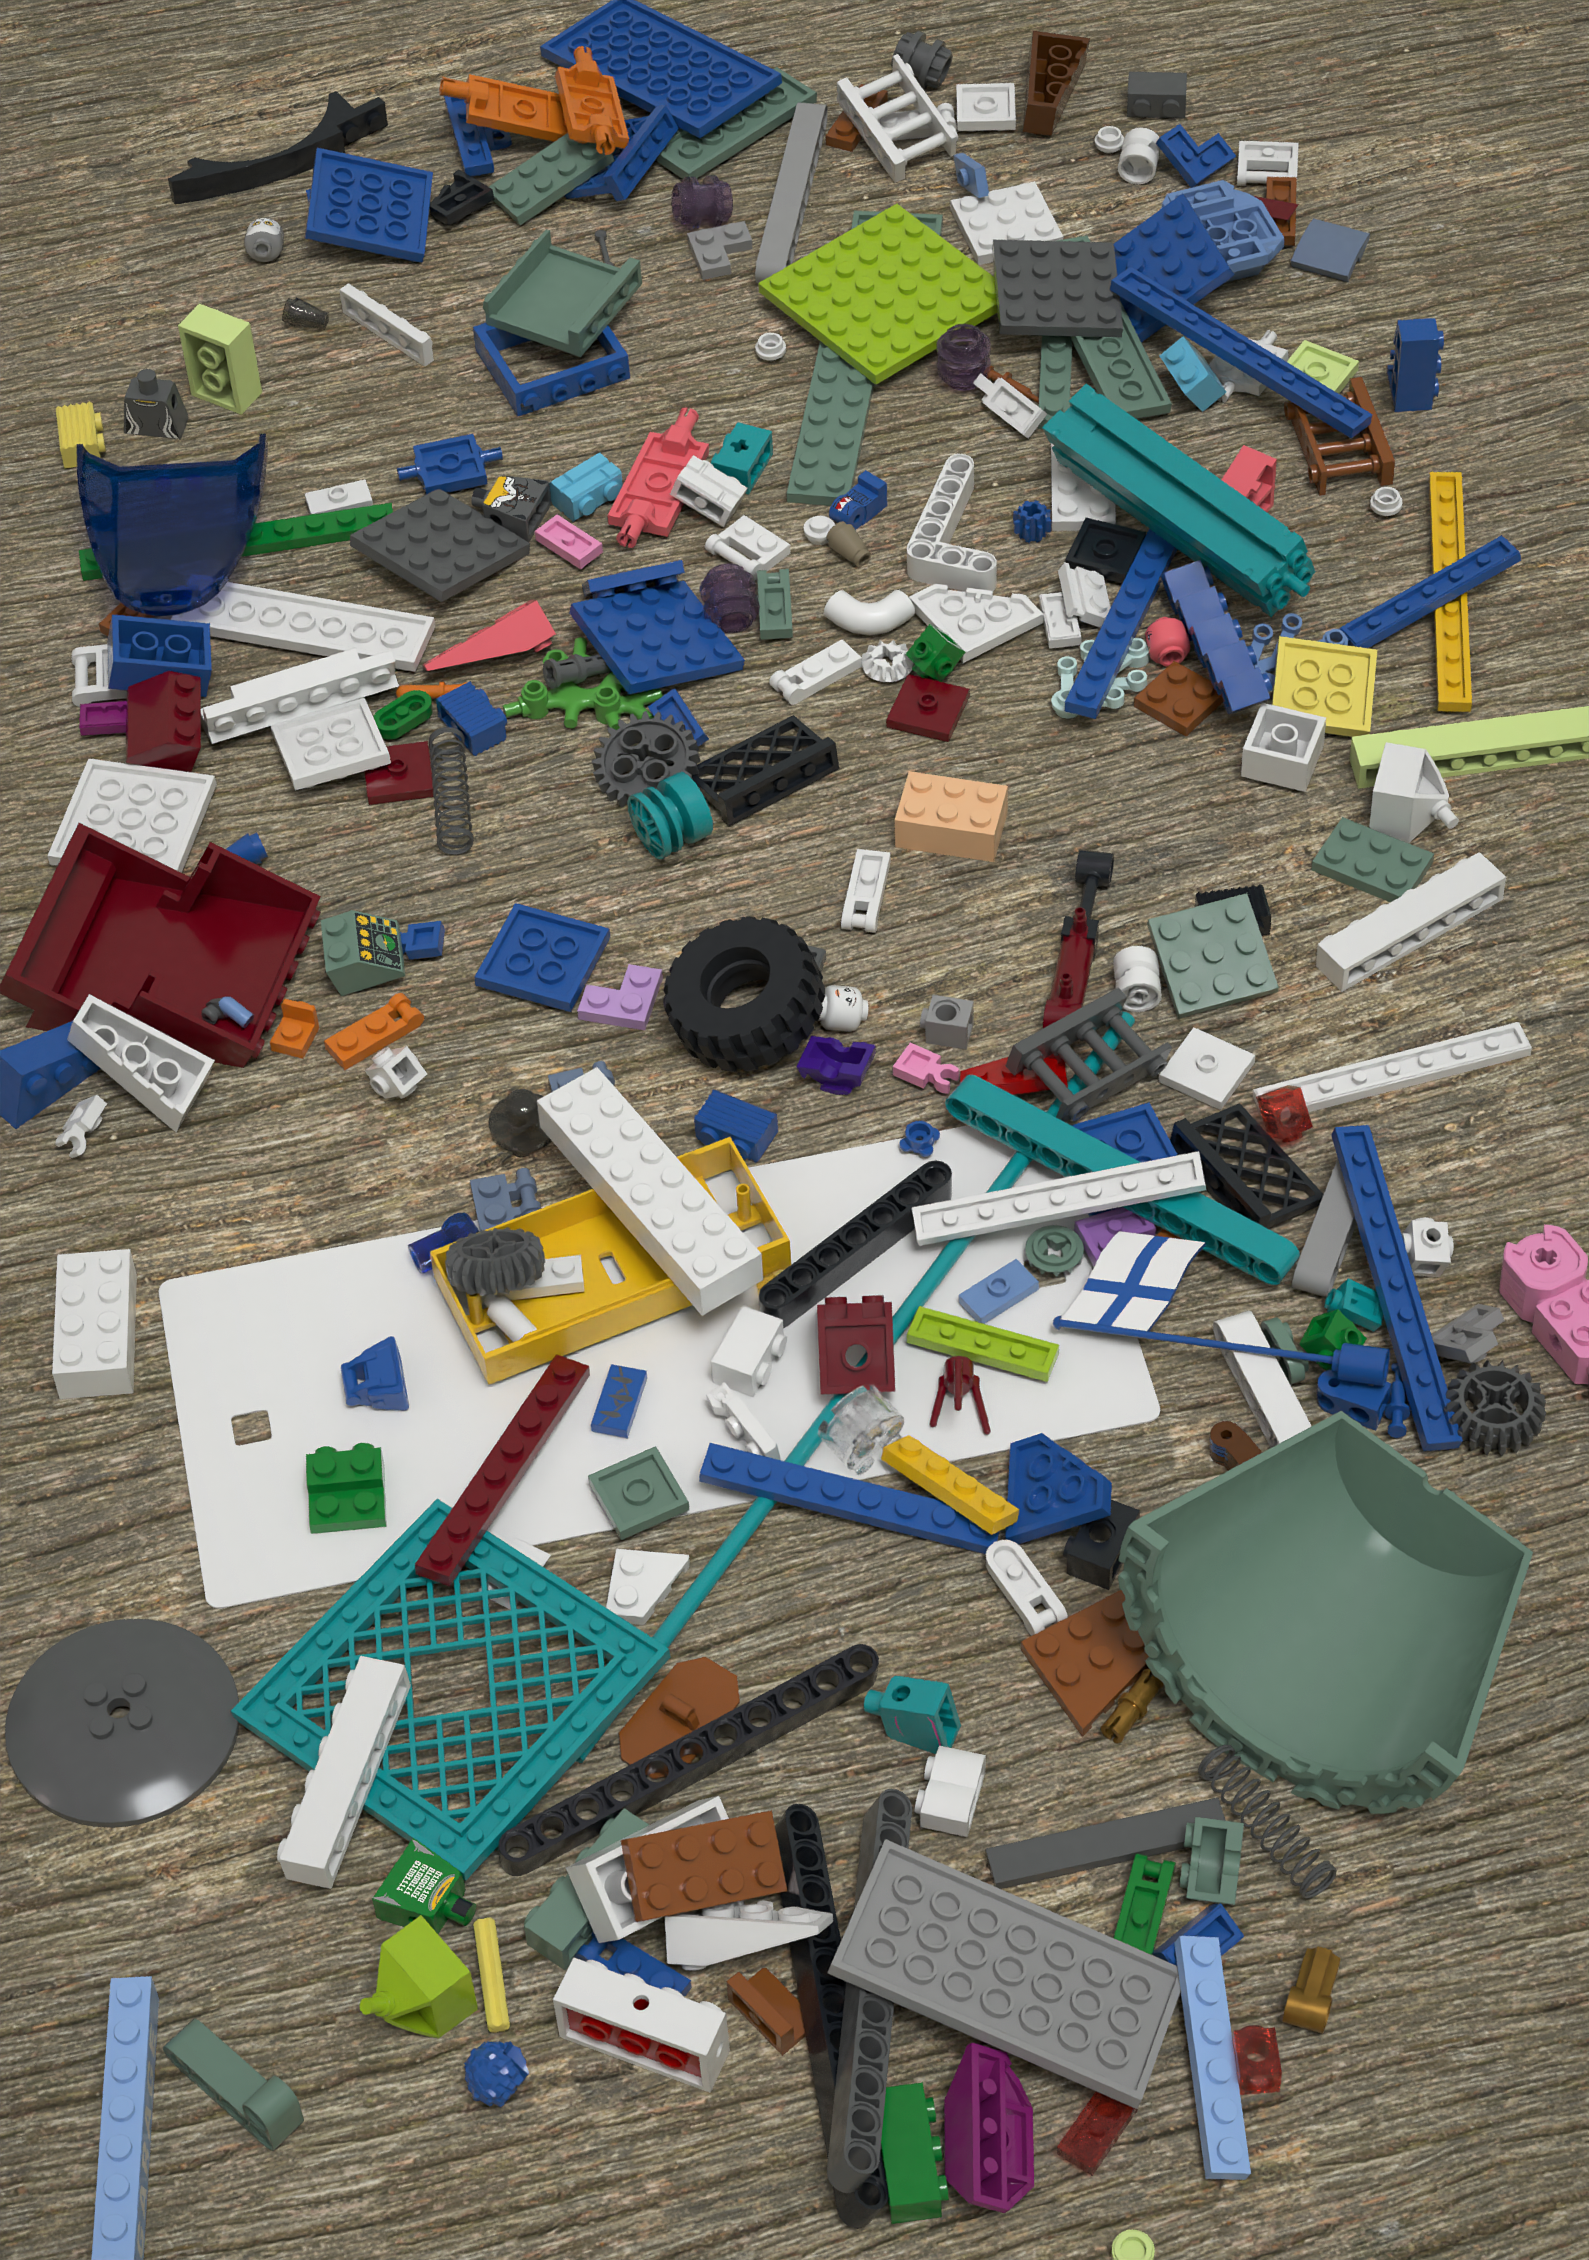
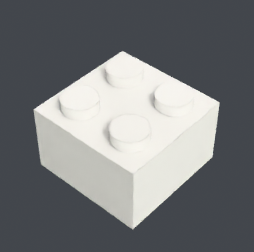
[1241,703,1326,792]

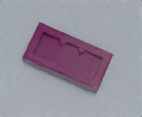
[79,701,127,736]

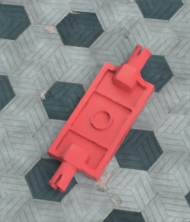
[608,408,709,548]

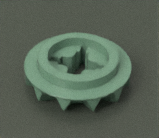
[1025,1225,1084,1277]

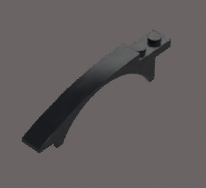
[168,91,388,205]

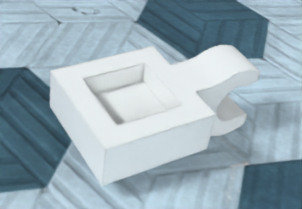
[55,1095,107,1158]

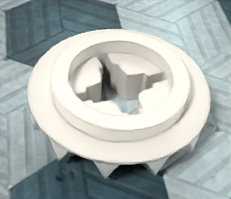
[862,640,914,682]

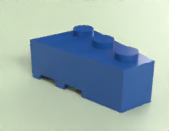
[1387,318,1444,412]
[0,1021,101,1129]

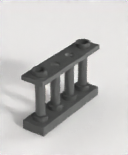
[1005,987,1172,1122]

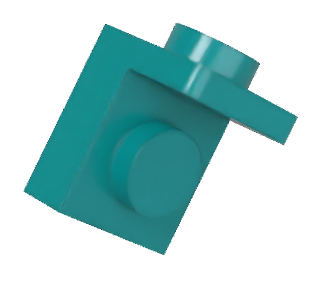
[1324,1278,1383,1332]

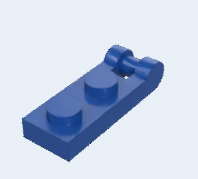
[575,1932,692,1997]

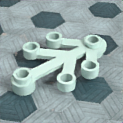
[1051,638,1150,719]

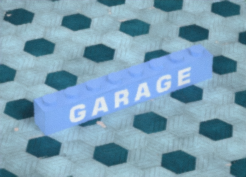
[91,1976,159,2260]

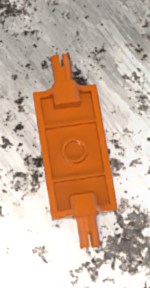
[555,46,629,155]
[439,74,568,142]

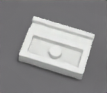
[1058,562,1111,628]

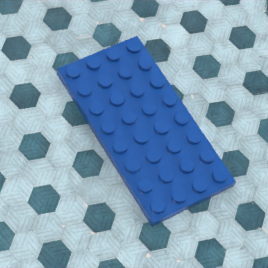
[540,0,782,138]

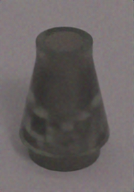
[282,297,329,330]

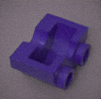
[796,1036,876,1095]

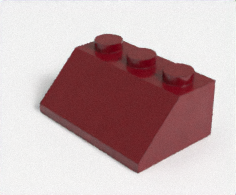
[126,671,201,772]

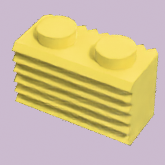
[56,401,106,469]

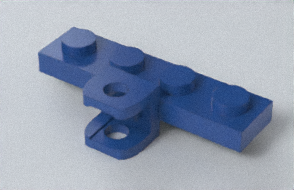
[444,96,512,176]

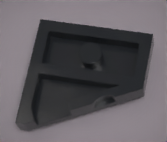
[429,170,495,226]

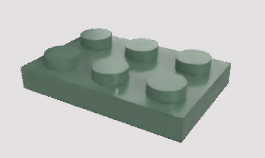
[1311,817,1434,902]

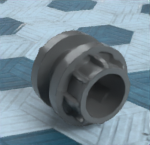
[891,31,953,90]

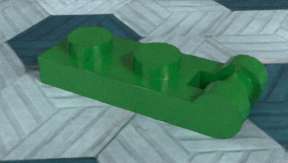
[1114,1853,1176,1955]

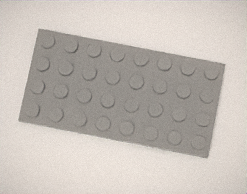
[828,1839,1181,2109]

